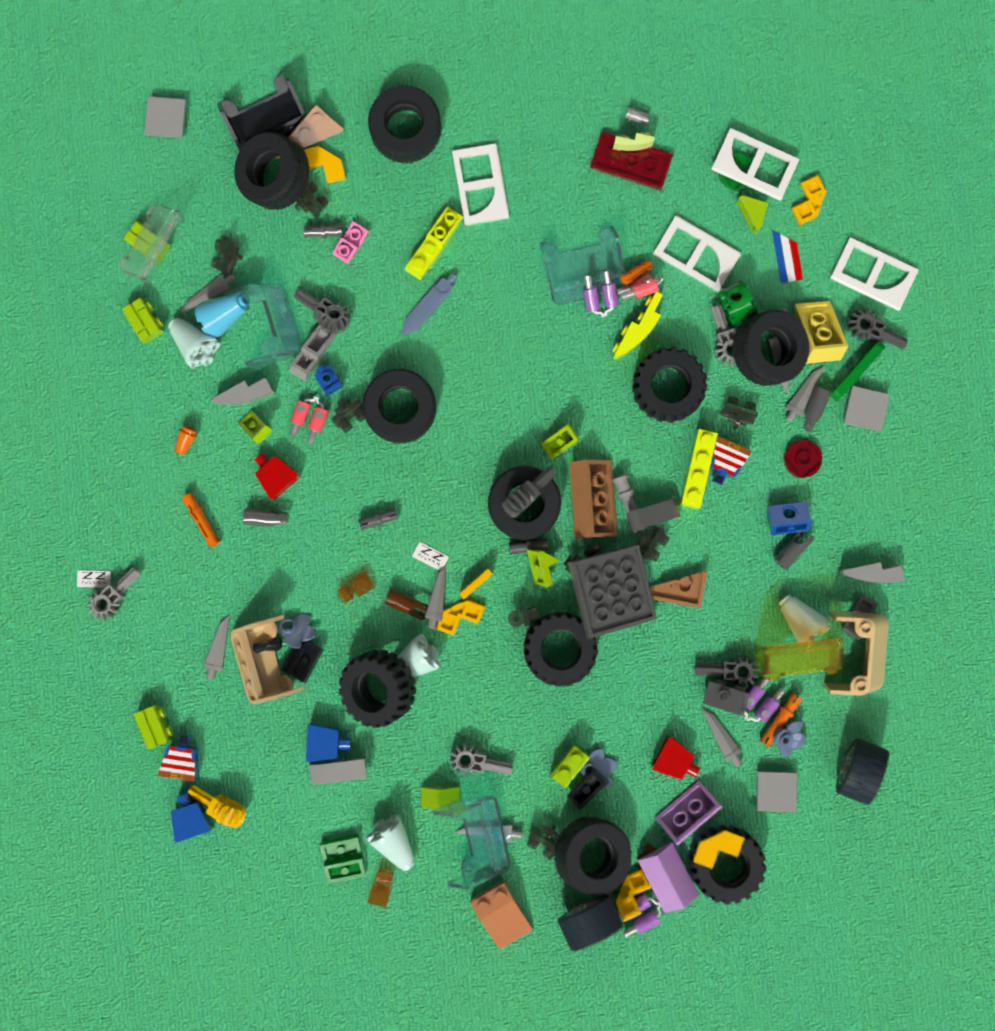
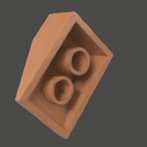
[470,879,533,949]

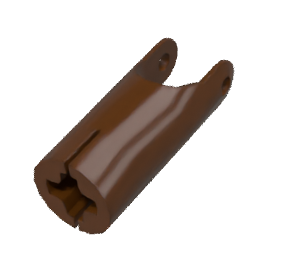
[384,588,428,620]

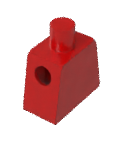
[254,453,301,501]
[650,735,700,780]

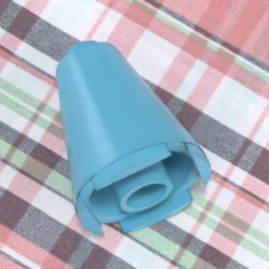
[195,293,249,338]

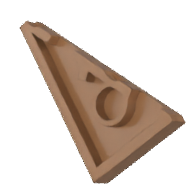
[275,104,344,159]
[649,571,707,609]

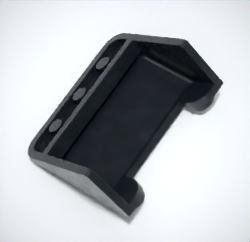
[217,72,306,151]

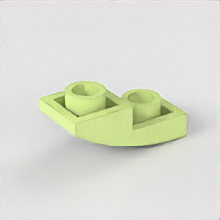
[613,132,655,151]

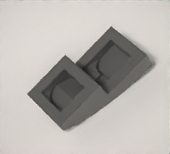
[841,595,878,640]

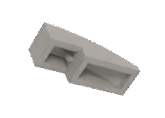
[289,324,339,381]
[211,378,275,406]
[839,562,905,583]
[309,757,368,784]

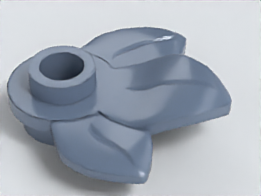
[279,614,316,648]
[773,721,806,756]
[580,749,618,788]

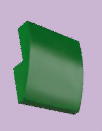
[320,834,366,884]

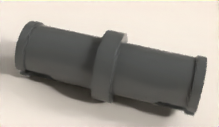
[304,223,343,239]
[358,508,398,531]
[509,538,548,555]

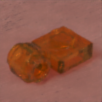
[337,571,376,604]
[367,868,394,908]

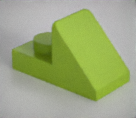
[238,410,272,444]
[541,424,580,460]
[527,548,559,587]

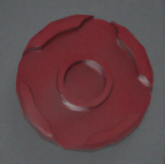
[783,440,822,478]

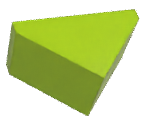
[736,195,768,235]
[421,787,460,810]

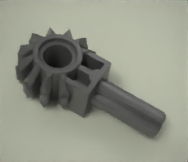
[294,289,351,334]
[847,308,908,349]
[502,467,556,518]
[694,655,759,688]

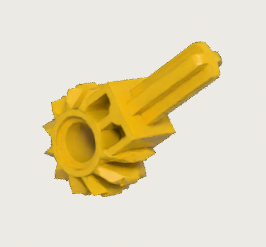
[188,785,246,828]

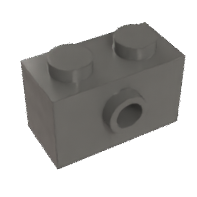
[703,679,750,716]

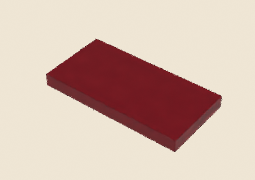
[590,131,673,191]

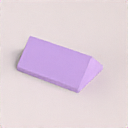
[655,781,722,845]
[638,842,699,913]

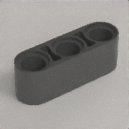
[626,498,681,531]

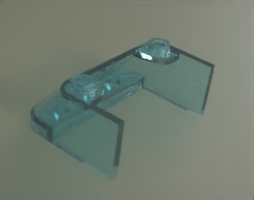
[223,283,303,370]
[432,796,510,890]

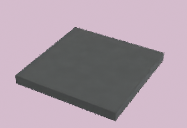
[568,544,657,639]

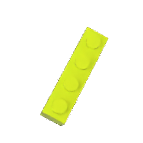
[679,429,718,510]

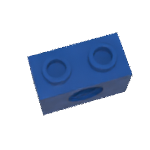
[766,501,812,536]

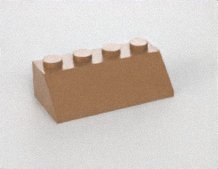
[569,460,617,539]

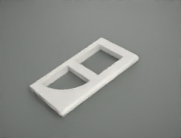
[711,128,799,201]
[452,144,510,226]
[653,215,741,292]
[830,237,919,311]

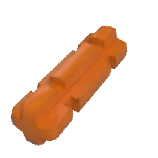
[620,260,653,285]

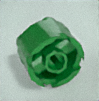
[717,280,758,326]

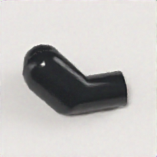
[253,638,283,653]

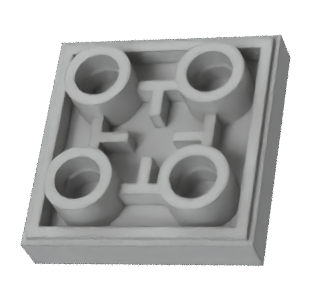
[144,96,187,138]
[843,386,890,432]
[756,771,797,812]

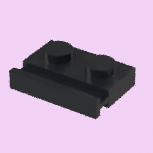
[281,641,324,683]

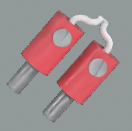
[616,273,663,300]
[289,396,329,444]

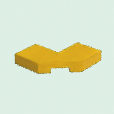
[304,146,346,184]
[791,175,826,226]
[436,600,485,636]
[693,830,744,868]
[615,869,651,922]

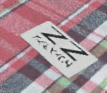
[412,542,449,571]
[77,570,111,588]

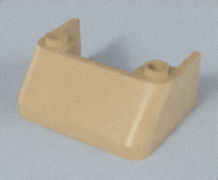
[824,611,889,695]
[231,615,304,704]

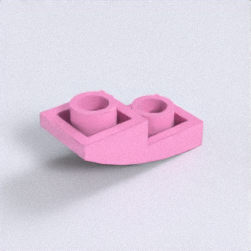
[332,221,370,264]

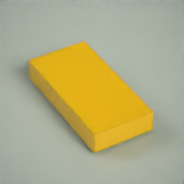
[459,569,493,599]

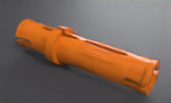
[181,493,221,548]
[760,693,803,747]

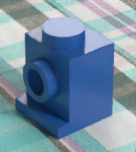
[314,365,344,396]

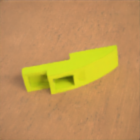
[405,207,463,280]
[612,292,663,360]

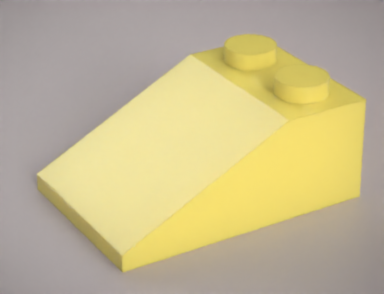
[794,301,848,363]

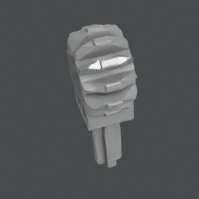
[711,305,736,367]
[86,567,141,621]
[449,743,513,777]

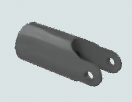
[804,387,831,431]
[243,508,289,527]
[774,531,814,570]

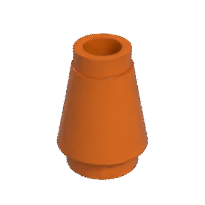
[174,425,197,455]

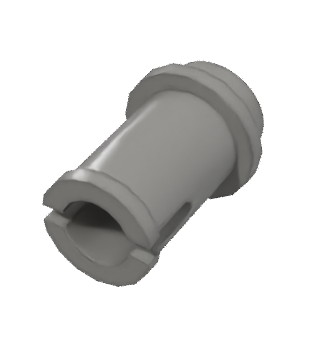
[625,106,650,126]

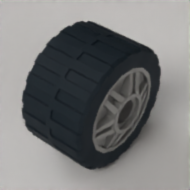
[836,738,889,805]
[557,894,624,951]

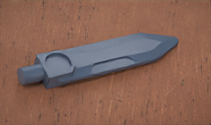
[401,273,457,336]

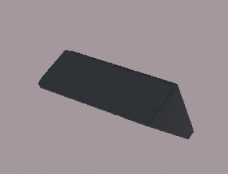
[567,770,609,810]

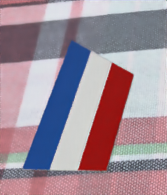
[772,230,803,283]

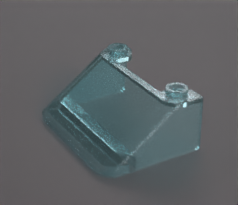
[539,226,625,305]

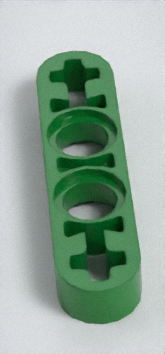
[830,340,886,402]

